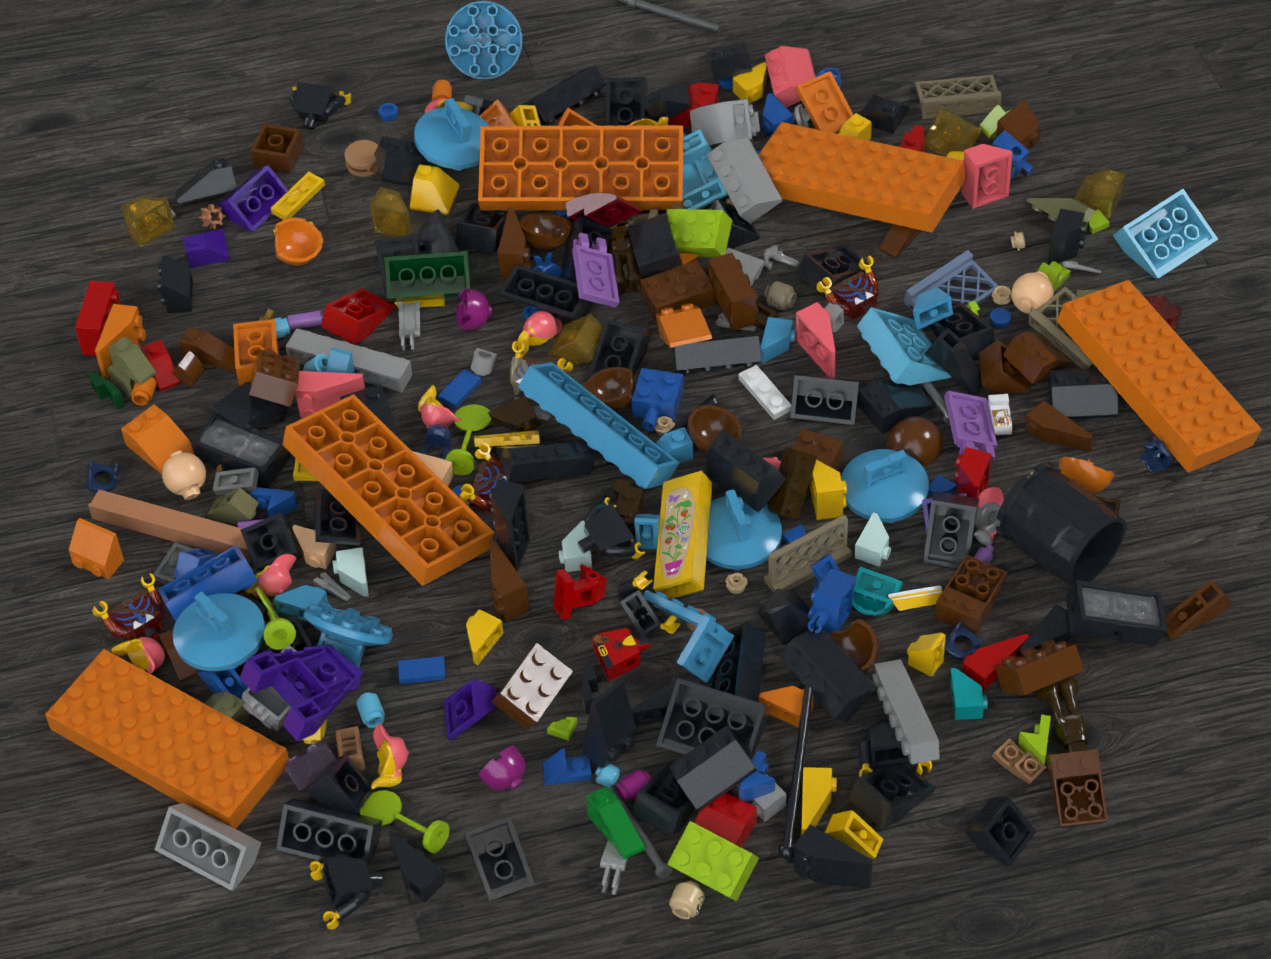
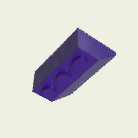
[218,165,289,232]

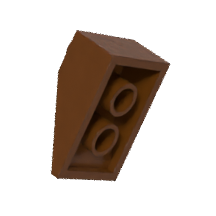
[498,207,531,281]
[1003,331,1072,384]
[490,539,529,623]

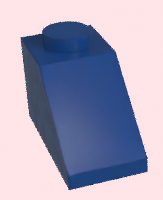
[762,93,794,136]
[174,547,219,578]
[197,669,248,700]

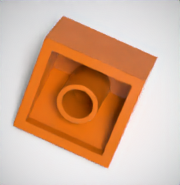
[69,518,124,579]

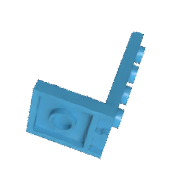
[644,590,734,683]

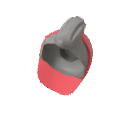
[974,487,1004,545]

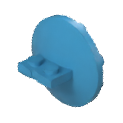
[445,1,523,79]
[414,98,489,171]
[841,449,929,523]
[706,490,782,571]
[173,591,265,671]
[303,602,393,667]

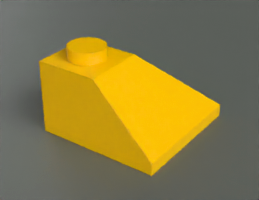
[410,164,460,215]

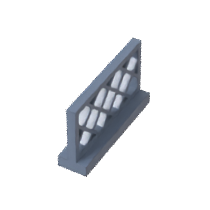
[903,250,998,308]

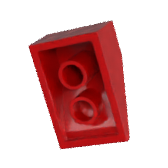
[668,83,719,127]
[321,288,395,345]
[694,793,757,847]

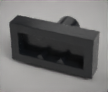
[464,95,494,116]

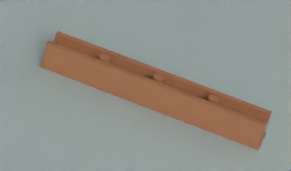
[88,490,252,563]

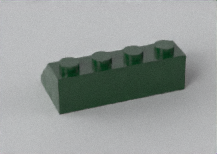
[384,251,470,303]

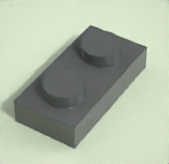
[213,468,259,495]
[153,542,194,584]

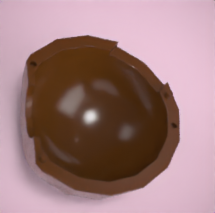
[519,213,572,251]
[584,367,635,411]
[687,405,742,453]
[887,416,943,466]
[830,619,880,673]

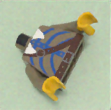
[510,341,573,404]

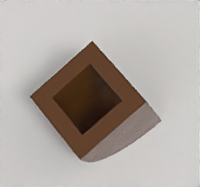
[172,351,204,389]

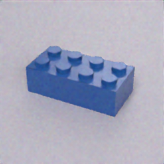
[158,545,258,621]

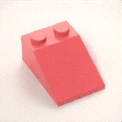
[796,302,835,377]
[295,371,365,418]

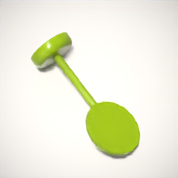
[445,405,491,476]
[255,586,296,650]
[360,790,450,853]

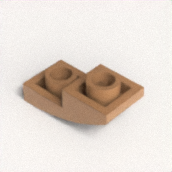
[992,738,1046,784]

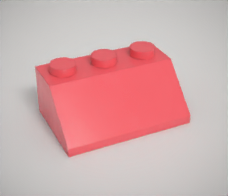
[764,46,815,108]
[961,144,1013,209]

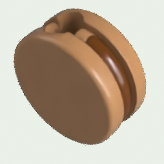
[344,140,378,177]

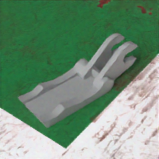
[399,301,421,350]
[600,841,628,895]

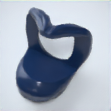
[418,424,451,460]

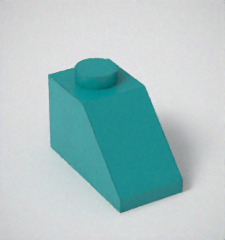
[950,668,988,720]

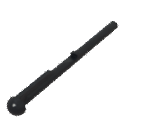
[778,686,814,860]

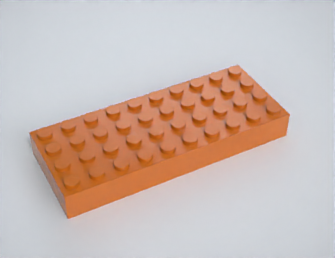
[758,122,966,233]
[478,125,684,211]
[1056,280,1262,473]
[282,394,494,586]
[45,649,290,829]

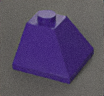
[183,229,230,268]
[444,678,496,741]

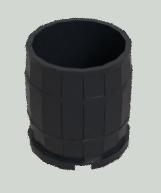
[996,462,1126,586]

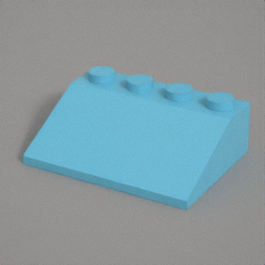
[1113,189,1218,280]
[857,307,952,386]

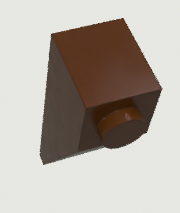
[879,224,922,259]
[179,326,236,373]
[1025,400,1093,452]
[1165,579,1233,640]

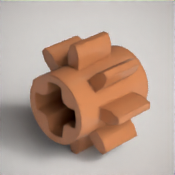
[198,204,225,229]

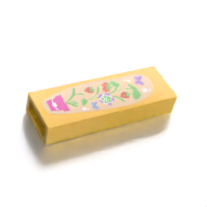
[653,471,712,600]

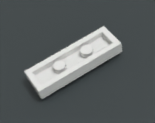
[739,365,791,420]

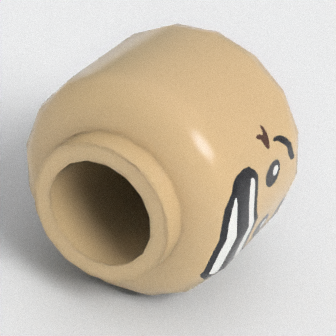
[669,881,705,919]

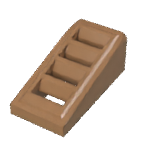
[335,726,366,771]

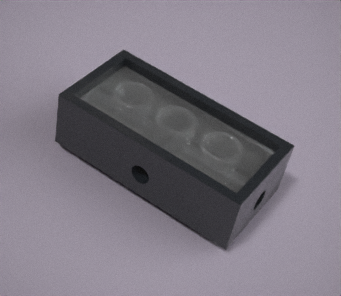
[191,412,291,488]
[1065,580,1167,646]

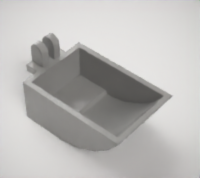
[690,99,760,148]
[242,645,296,732]

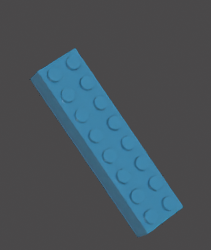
[518,362,679,489]

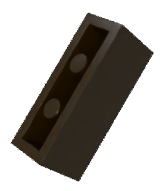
[768,447,817,520]

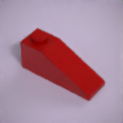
[962,634,1030,692]

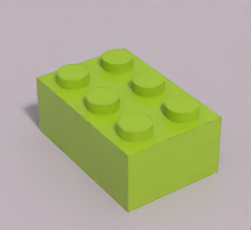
[667,209,732,258]
[667,821,759,901]

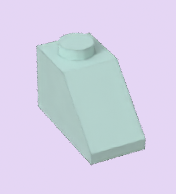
[855,512,891,567]
[558,521,592,572]
[333,548,369,597]

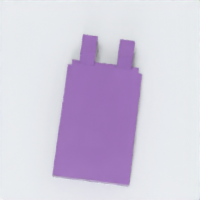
[572,233,620,308]
[944,391,998,460]

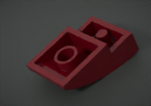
[566,193,642,228]

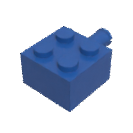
[632,368,684,431]
[808,569,857,634]

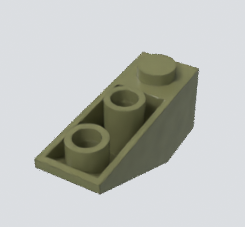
[1027,198,1095,224]

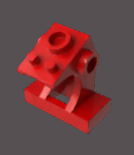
[553,564,607,620]

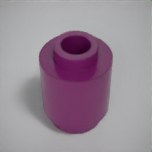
[615,769,651,802]

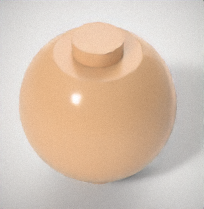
[1011,272,1054,314]
[162,451,206,500]

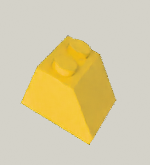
[809,460,847,520]

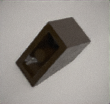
[488,396,540,432]

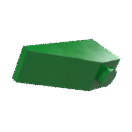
[586,786,645,860]

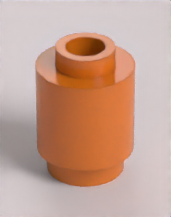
[432,80,452,101]
[131,377,157,406]

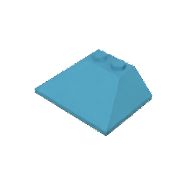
[683,129,728,209]

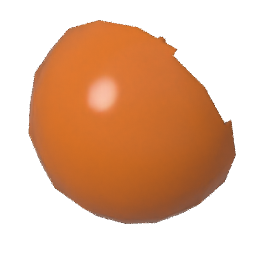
[275,217,323,266]
[1059,457,1115,494]

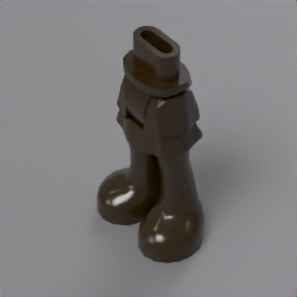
[609,226,645,295]
[1035,678,1088,752]

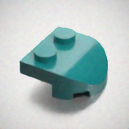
[852,567,903,616]

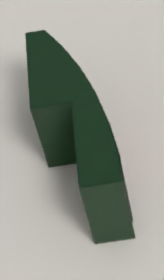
[88,372,125,410]

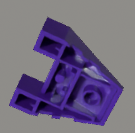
[240,645,360,742]

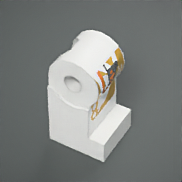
[988,394,1012,435]

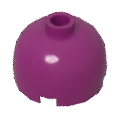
[456,289,492,331]
[479,745,526,791]

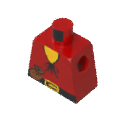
[592,628,650,681]

